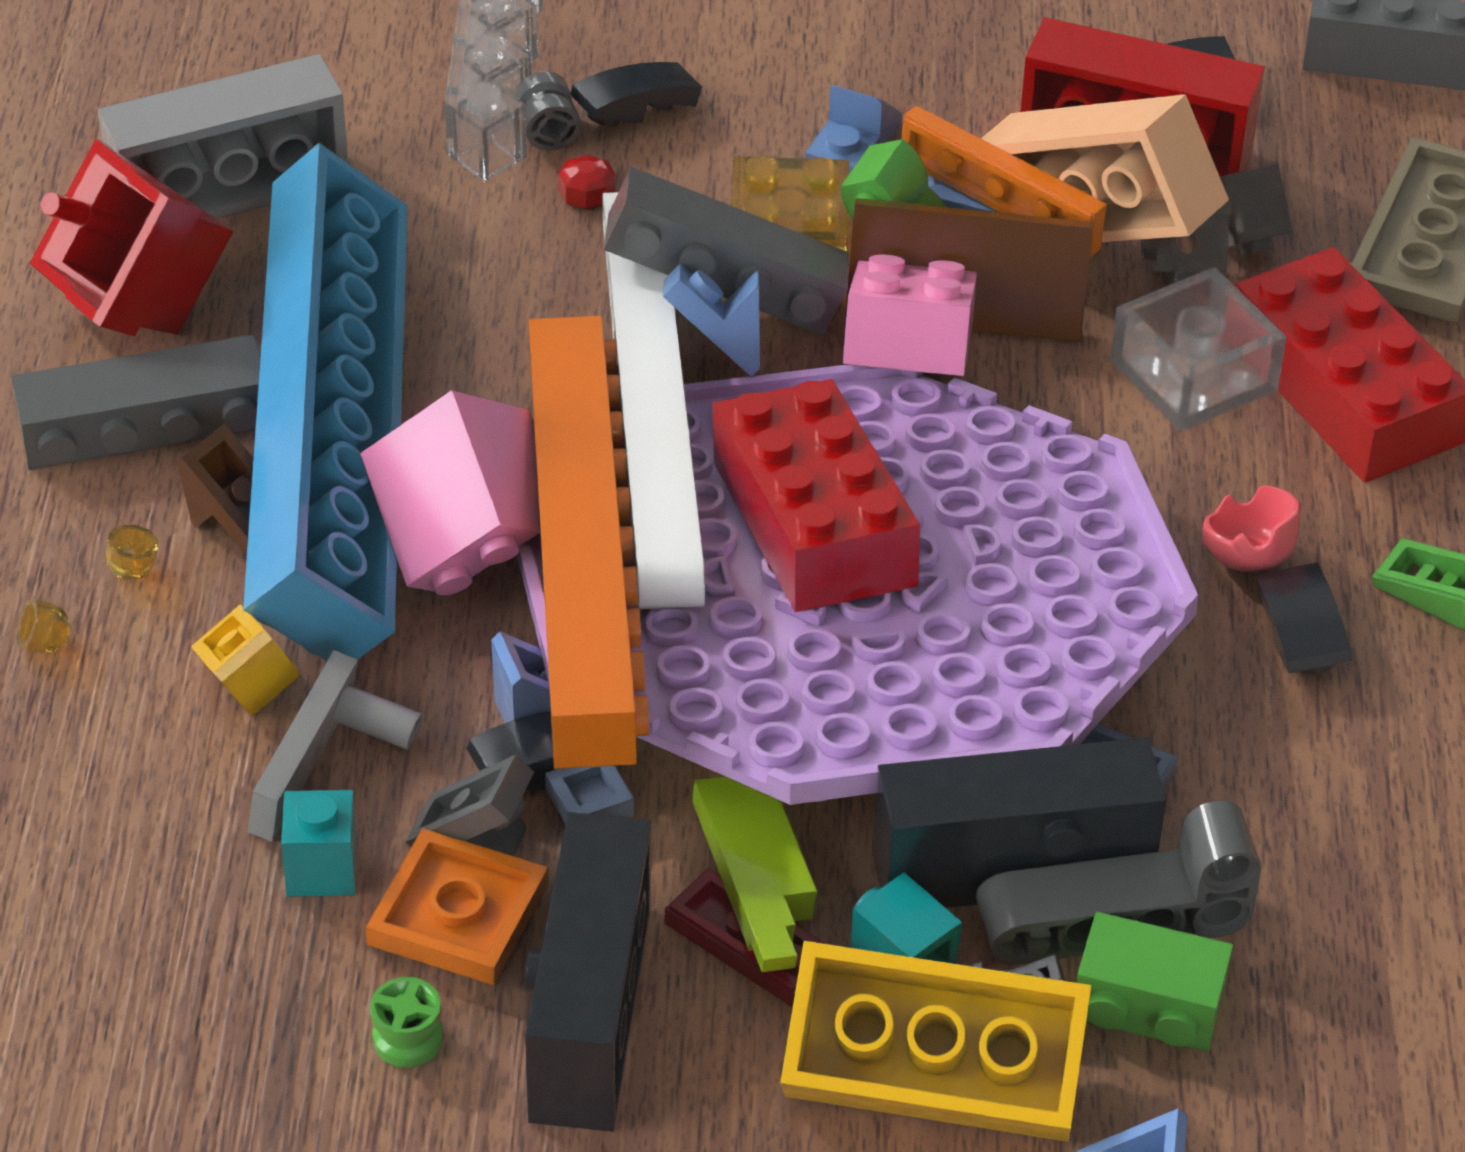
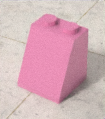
[360,390,540,596]

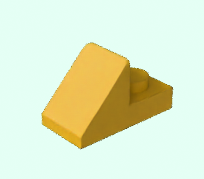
[191,604,300,715]

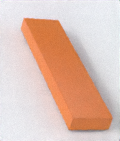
[901,105,1107,258]

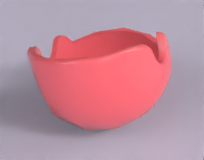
[1202,485,1301,572]

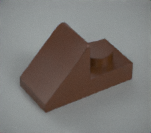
[177,423,254,556]

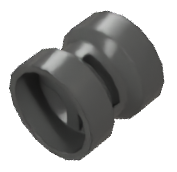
[514,71,581,151]

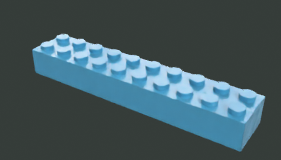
[243,143,408,661]

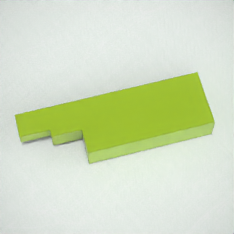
[692,777,817,972]

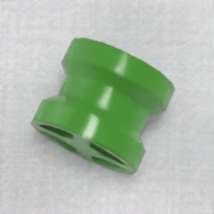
[370,977,443,1068]

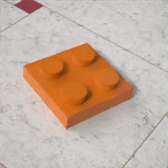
[365,828,549,985]

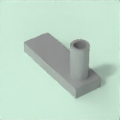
[247,650,423,842]

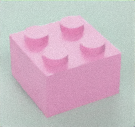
[843,255,977,376]

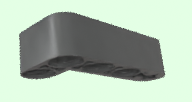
[976,801,1261,964]

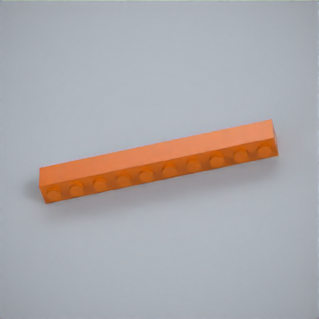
[528,316,649,769]

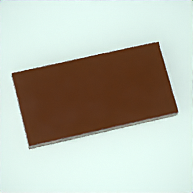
[845,198,1094,342]

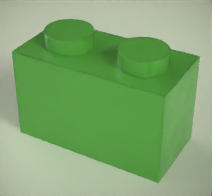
[1076,911,1233,1052]

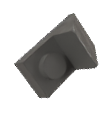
[406,754,534,856]

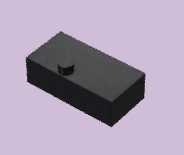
[872,737,1167,908]
[525,812,651,1132]

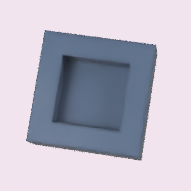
[545,766,634,824]

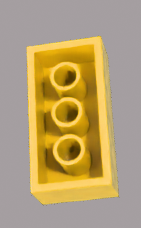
[780,941,1091,1142]

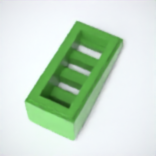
[1372,538,1465,631]

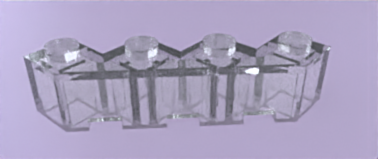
[445,0,543,181]

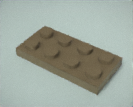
[1351,137,1465,323]

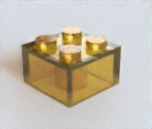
[731,155,849,251]

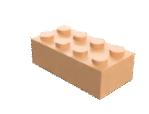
[981,94,1229,242]

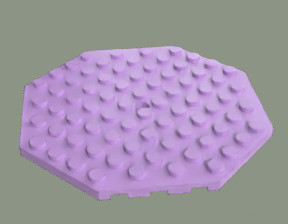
[517,364,1198,805]

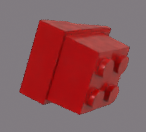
[30,139,234,337]

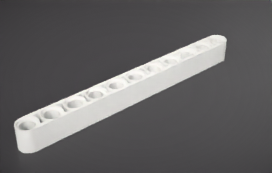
[602,192,705,609]

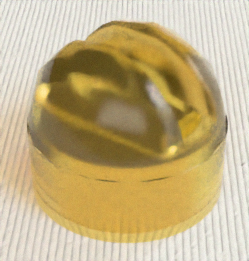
[105,525,159,580]
[17,598,71,653]

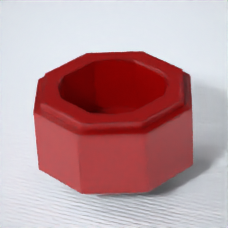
[558,155,615,210]

